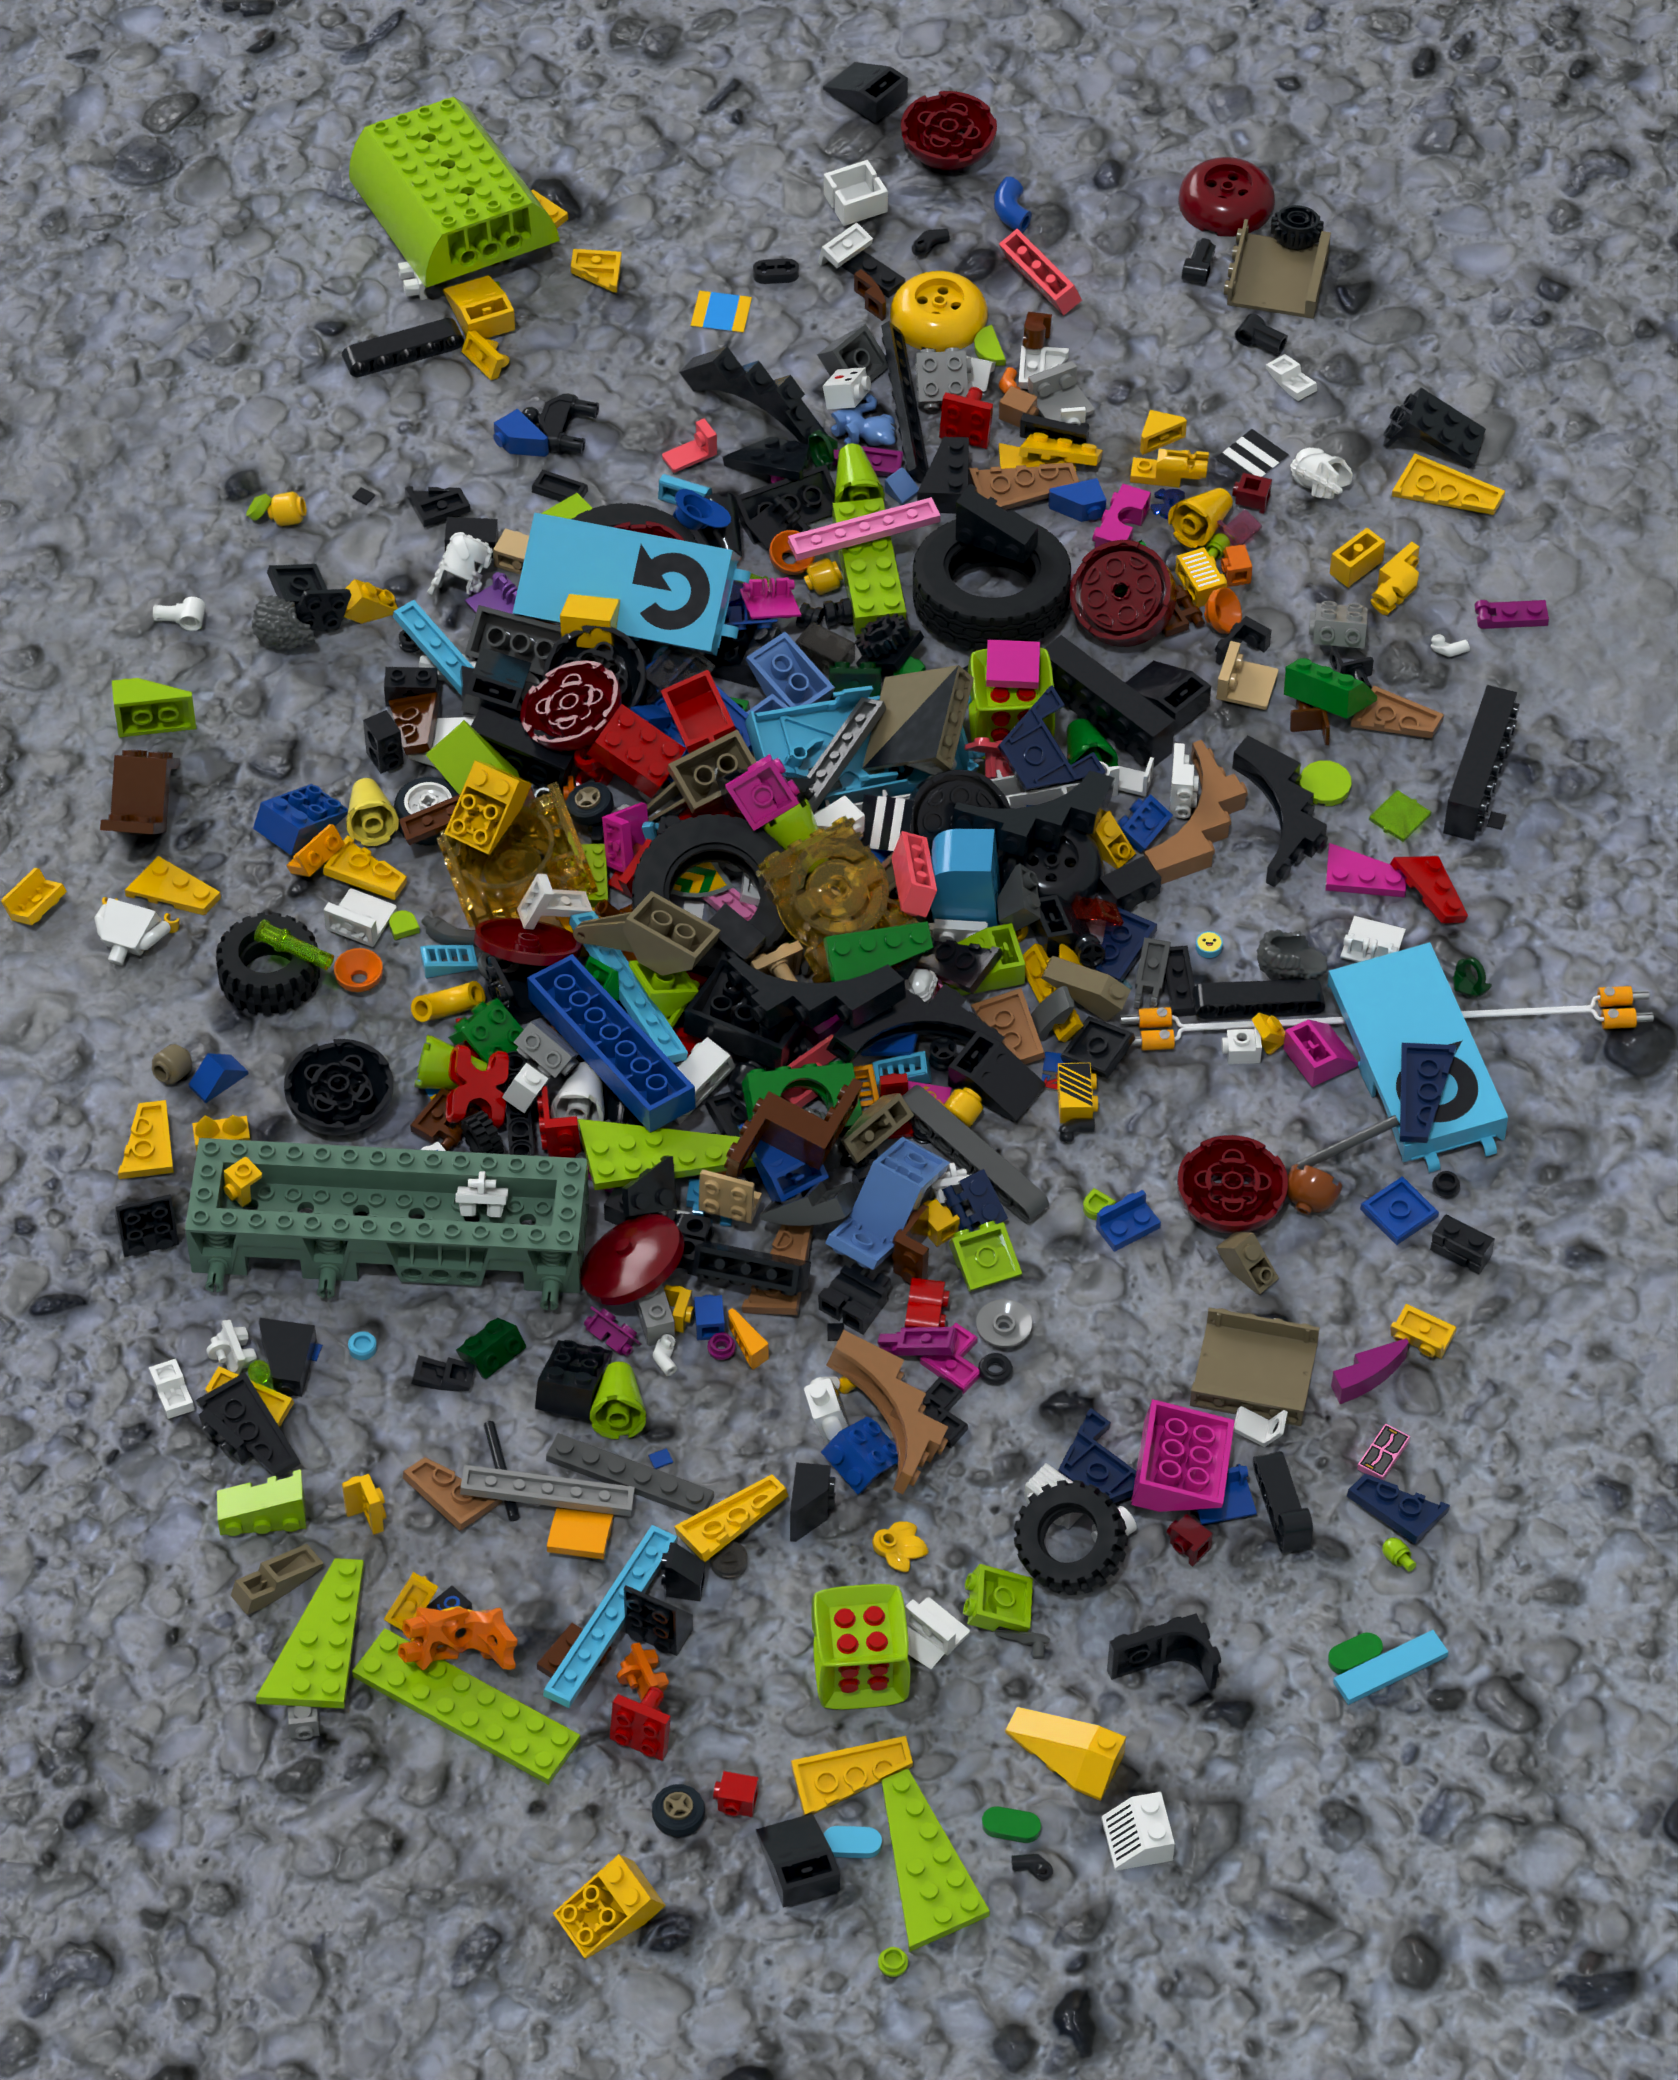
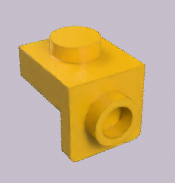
[1251,1013,1285,1055]
[224,1157,262,1207]
[664,1285,694,1333]

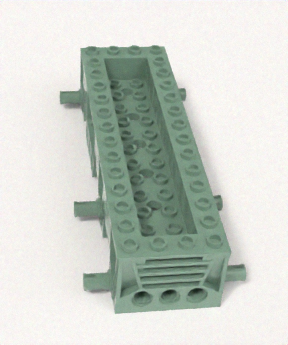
[185,1138,589,1310]

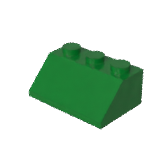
[1284,658,1377,719]

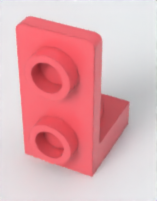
[662,418,717,473]

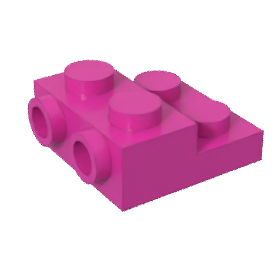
[725,754,800,831]

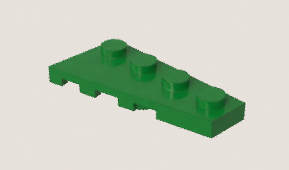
[823,921,933,982]

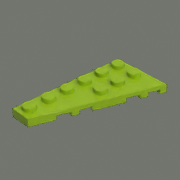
[578,1119,756,1190]
[256,1558,364,1709]
[881,1768,990,1952]

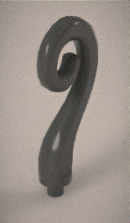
[421,915,524,980]

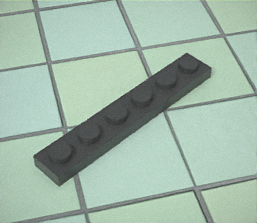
[797,697,886,814]
[546,1433,714,1516]

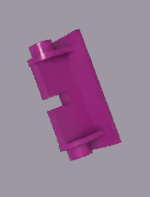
[584,1306,641,1356]

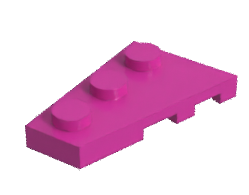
[1325,843,1406,898]

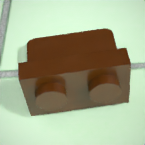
[892,1204,929,1283]

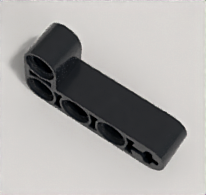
[1253,1451,1313,1553]

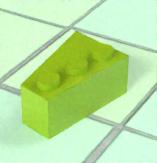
[217,1469,306,1536]

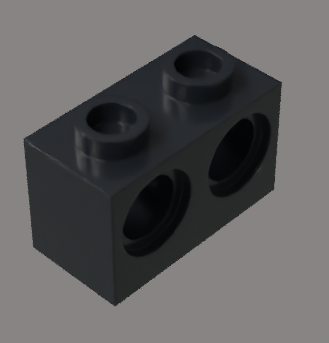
[363,710,404,774]

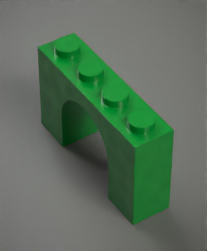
[742,1061,862,1135]

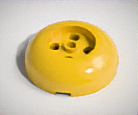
[890,271,988,352]

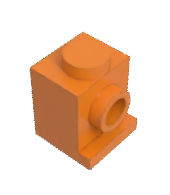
[1221,544,1252,587]

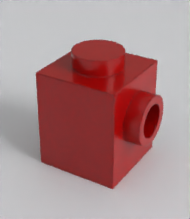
[713,1771,759,1817]

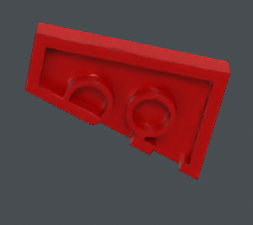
[1390,856,1468,923]

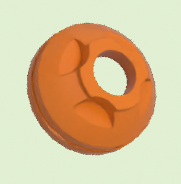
[769,530,815,575]
[1204,587,1242,634]
[334,948,383,992]

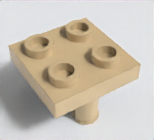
[750,941,803,982]

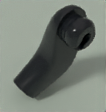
[912,229,950,256]

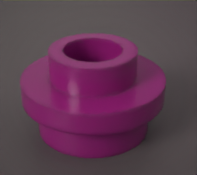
[707,1332,736,1360]

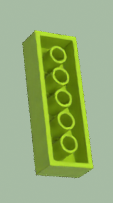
[832,498,906,638]

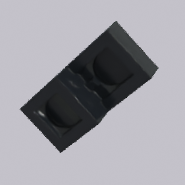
[411,1355,475,1391]

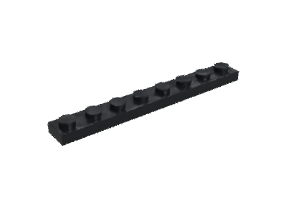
[881,321,929,483]

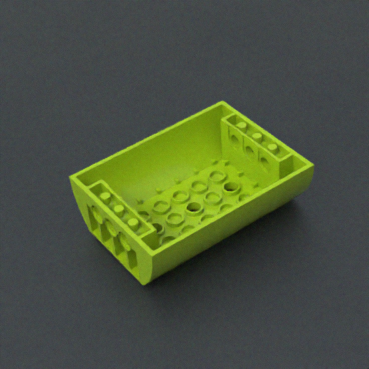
[349,96,560,288]

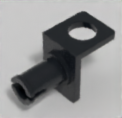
[1330,646,1374,689]

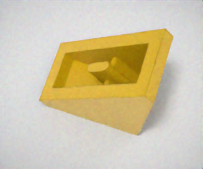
[1140,410,1187,455]

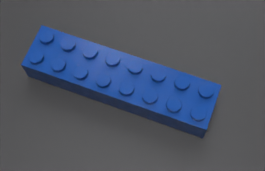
[527,954,696,1133]

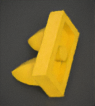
[461,330,510,380]
[192,1115,250,1151]
[384,1572,438,1631]

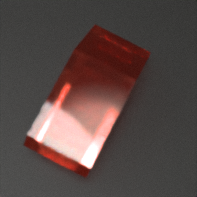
[1071,895,1124,926]

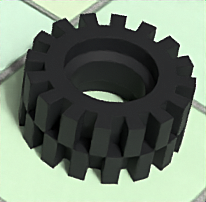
[460,1111,504,1154]

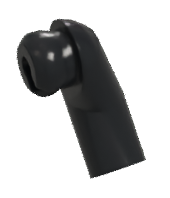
[1058,1118,1095,1142]
[1011,1854,1053,1881]

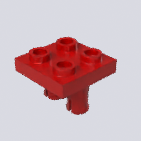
[939,387,993,449]
[610,1687,671,1761]

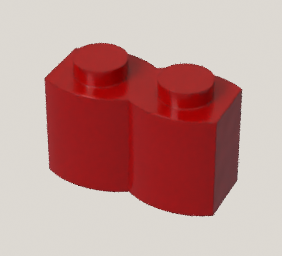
[905,1278,950,1327]

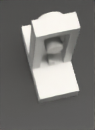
[517,874,593,930]

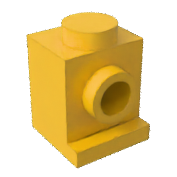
[918,1199,960,1247]

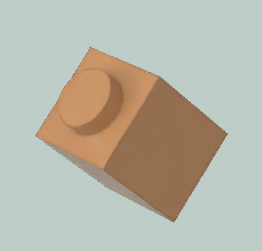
[999,386,1039,427]

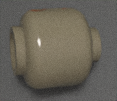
[152,1044,192,1084]

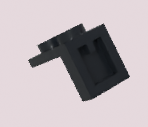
[1215,616,1272,665]

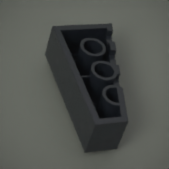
[471,706,576,799]

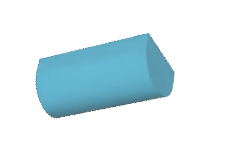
[658,474,712,505]

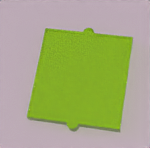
[1369,790,1431,842]

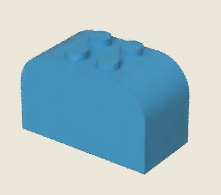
[930,829,1002,927]

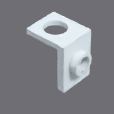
[1060,407,1086,426]
[1118,757,1154,797]
[1233,1406,1288,1447]

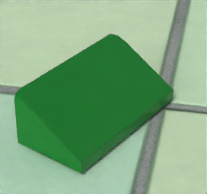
[585,956,619,1001]

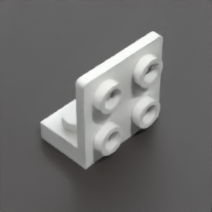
[324,888,397,947]

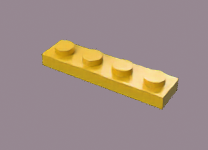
[1023,943,1084,1042]

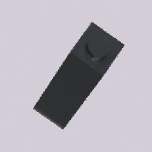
[259,1318,317,1397]

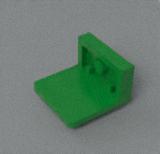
[448,998,524,1065]

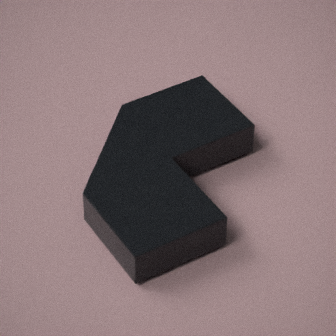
[923,1376,968,1448]

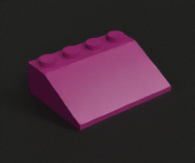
[1131,1399,1235,1512]

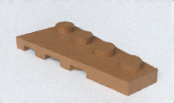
[969,463,1079,510]
[742,1225,814,1315]

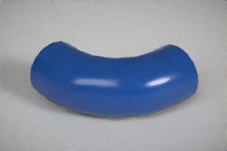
[994,177,1032,233]

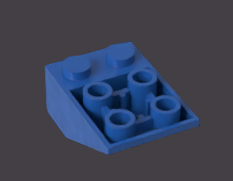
[253,784,348,855]
[738,1120,829,1202]

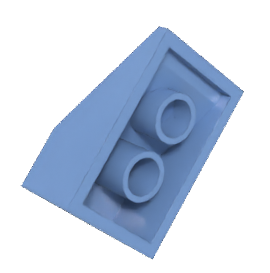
[745,632,835,707]

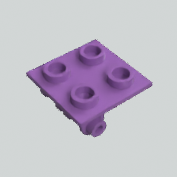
[465,572,518,614]

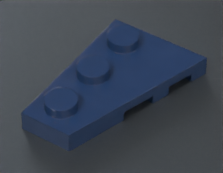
[1096,904,1157,983]
[1346,1474,1450,1544]

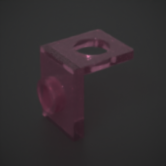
[1217,509,1262,546]

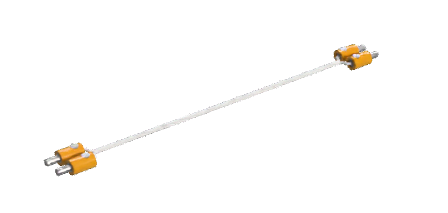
[1120,986,1654,1051]

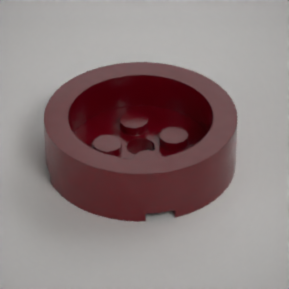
[1070,540,1177,647]

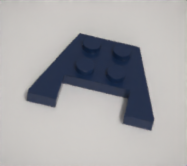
[998,685,1106,791]
[1058,1408,1136,1503]

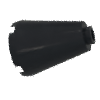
[697,493,742,557]

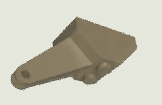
[647,729,756,823]
[573,891,721,976]

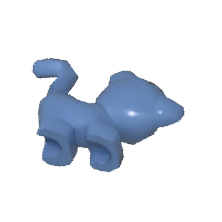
[831,393,895,446]

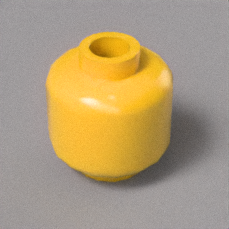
[267,492,307,527]
[804,558,843,595]
[943,1087,983,1127]

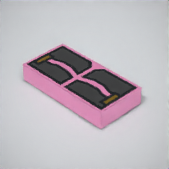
[1357,1424,1410,1480]

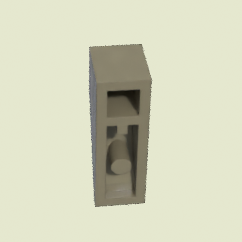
[1041,956,1131,1022]
[841,1093,914,1163]

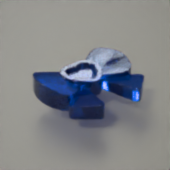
[1150,488,1185,520]

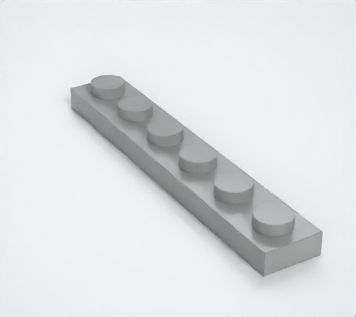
[460,1465,635,1517]

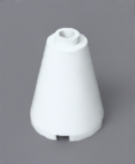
[550,1062,605,1135]

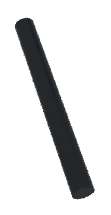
[484,1421,520,1521]

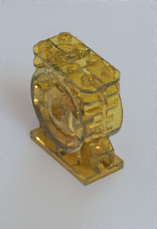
[436,782,598,928]
[756,816,918,983]

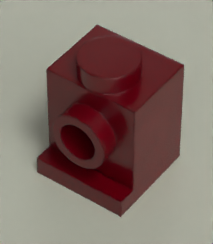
[1232,473,1272,514]
[1166,1514,1213,1567]

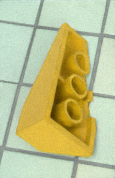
[1005,1707,1126,1801]

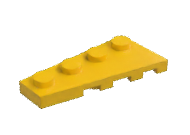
[1392,453,1505,515]
[674,1474,788,1562]
[791,1736,913,1815]

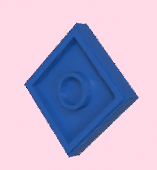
[1360,1176,1439,1245]

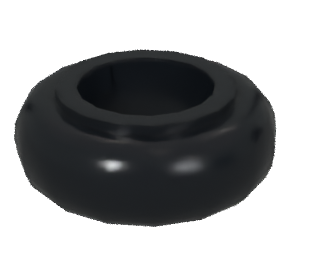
[978,1353,1013,1385]

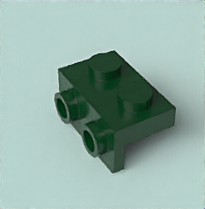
[829,661,881,698]
[456,1318,526,1379]

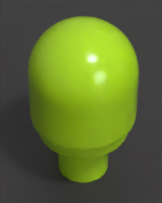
[1206,533,1230,559]
[1382,1537,1416,1572]

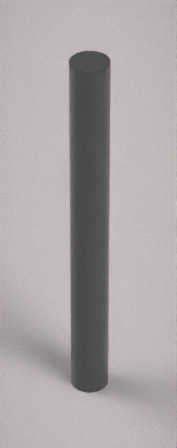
[1296,1115,1400,1170]

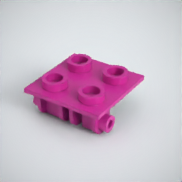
[740,577,801,620]

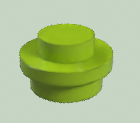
[878,1947,908,1977]

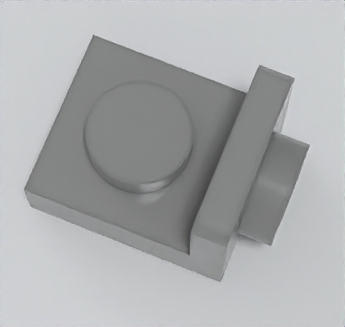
[287,1706,320,1740]

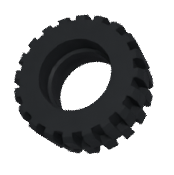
[216,912,321,1016]
[1014,1480,1128,1595]

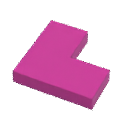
[920,1323,980,1394]

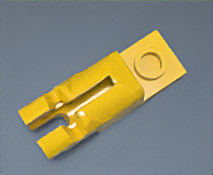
[1130,449,1209,488]
[1370,542,1420,615]

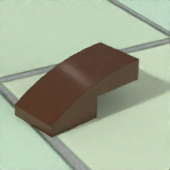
[854,269,886,321]

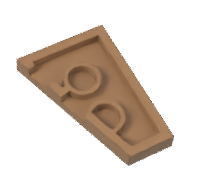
[1351,686,1444,738]
[970,988,1046,1064]
[403,1457,503,1531]

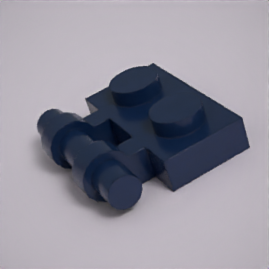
[942,1169,1008,1232]

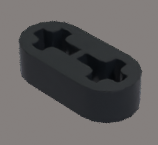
[753,258,799,284]

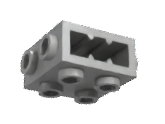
[915,347,973,411]
[1309,601,1368,649]
[513,1018,580,1078]

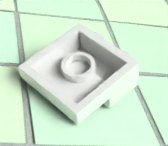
[1170,743,1199,818]

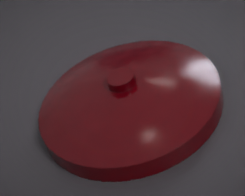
[474,918,582,966]
[580,1214,684,1305]

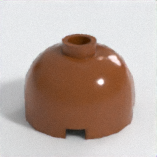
[1287,1164,1342,1215]

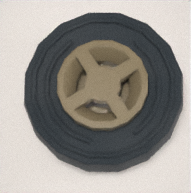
[566,781,614,826]
[652,1784,705,1837]

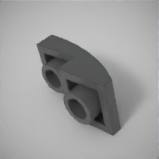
[1031,986,1074,1041]

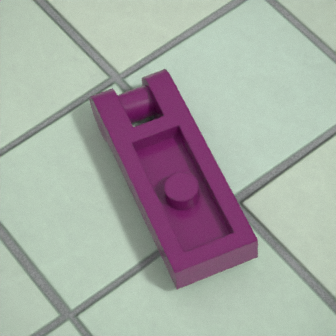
[1474,600,1549,629]

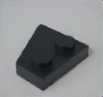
[405,486,471,527]
[622,1155,677,1216]

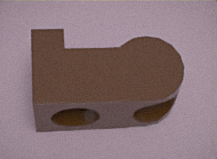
[1023,312,1052,349]

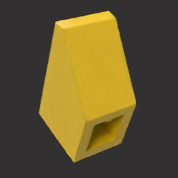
[344,579,398,624]
[1090,811,1136,869]

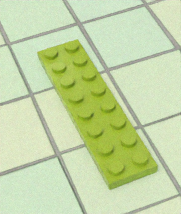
[352,1628,581,1785]

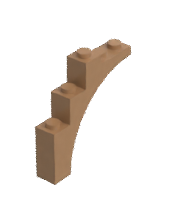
[1144,740,1248,885]
[826,1330,948,1495]

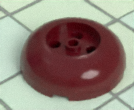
[901,91,997,170]
[1178,157,1275,237]
[520,661,622,751]
[1177,1135,1288,1234]

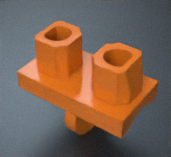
[616,1642,669,1701]

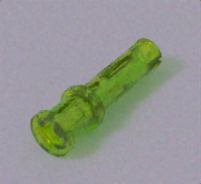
[254,919,334,970]

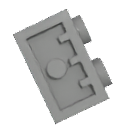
[1028,361,1094,421]

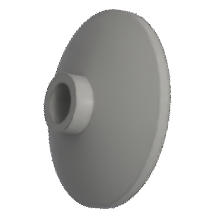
[976,1299,1032,1348]

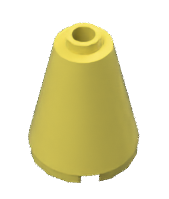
[346,778,399,846]

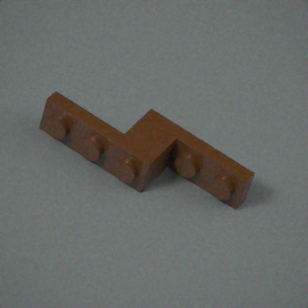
[399,787,540,845]

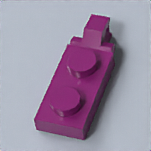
[832,446,903,477]
[878,1327,958,1356]

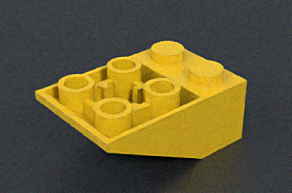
[443,275,515,339]
[444,760,532,855]
[553,1854,666,1959]

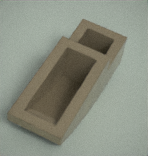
[231,1544,324,1615]

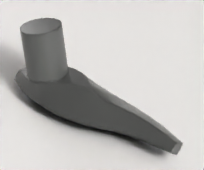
[995,1631,1050,1659]

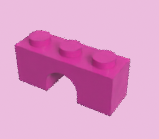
[1092,484,1151,548]

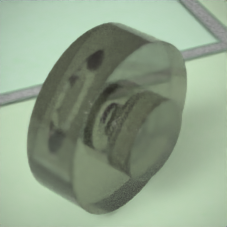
[710,1541,748,1579]

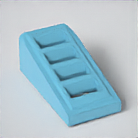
[420,945,478,978]
[872,1051,932,1087]

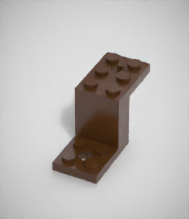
[100,750,180,834]
[724,1078,863,1179]

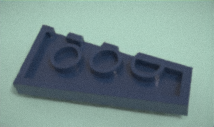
[1400,1043,1457,1143]

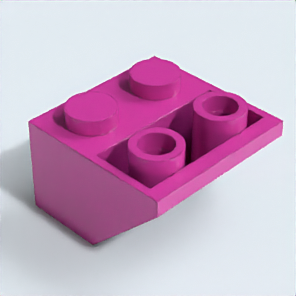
[1283,1019,1358,1087]

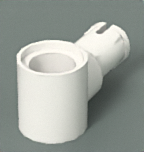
[153,597,206,631]

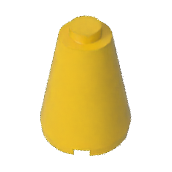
[1168,488,1233,548]

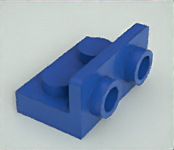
[1117,794,1173,853]
[1096,1190,1161,1252]

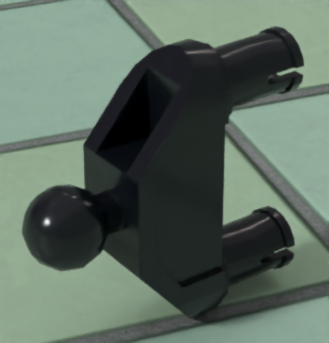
[522,393,599,454]

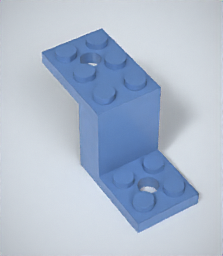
[825,1136,950,1270]

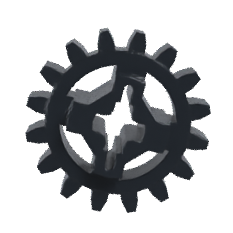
[855,613,910,658]

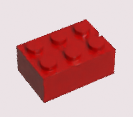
[660,670,736,754]
[587,704,686,799]

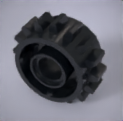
[1270,205,1324,250]

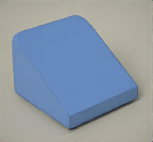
[885,467,919,505]

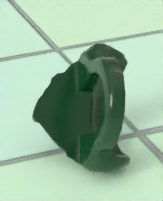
[808,429,838,470]
[1452,957,1492,997]

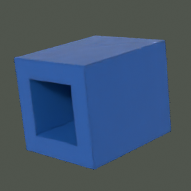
[694,1295,725,1341]

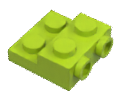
[949,1221,1022,1292]
[963,1564,1033,1632]

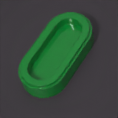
[1328,1633,1383,1674]
[982,1806,1041,1843]

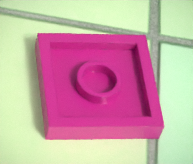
[986,640,1040,689]

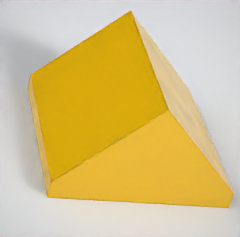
[560,594,620,650]

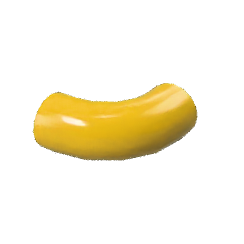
[411,981,485,1022]

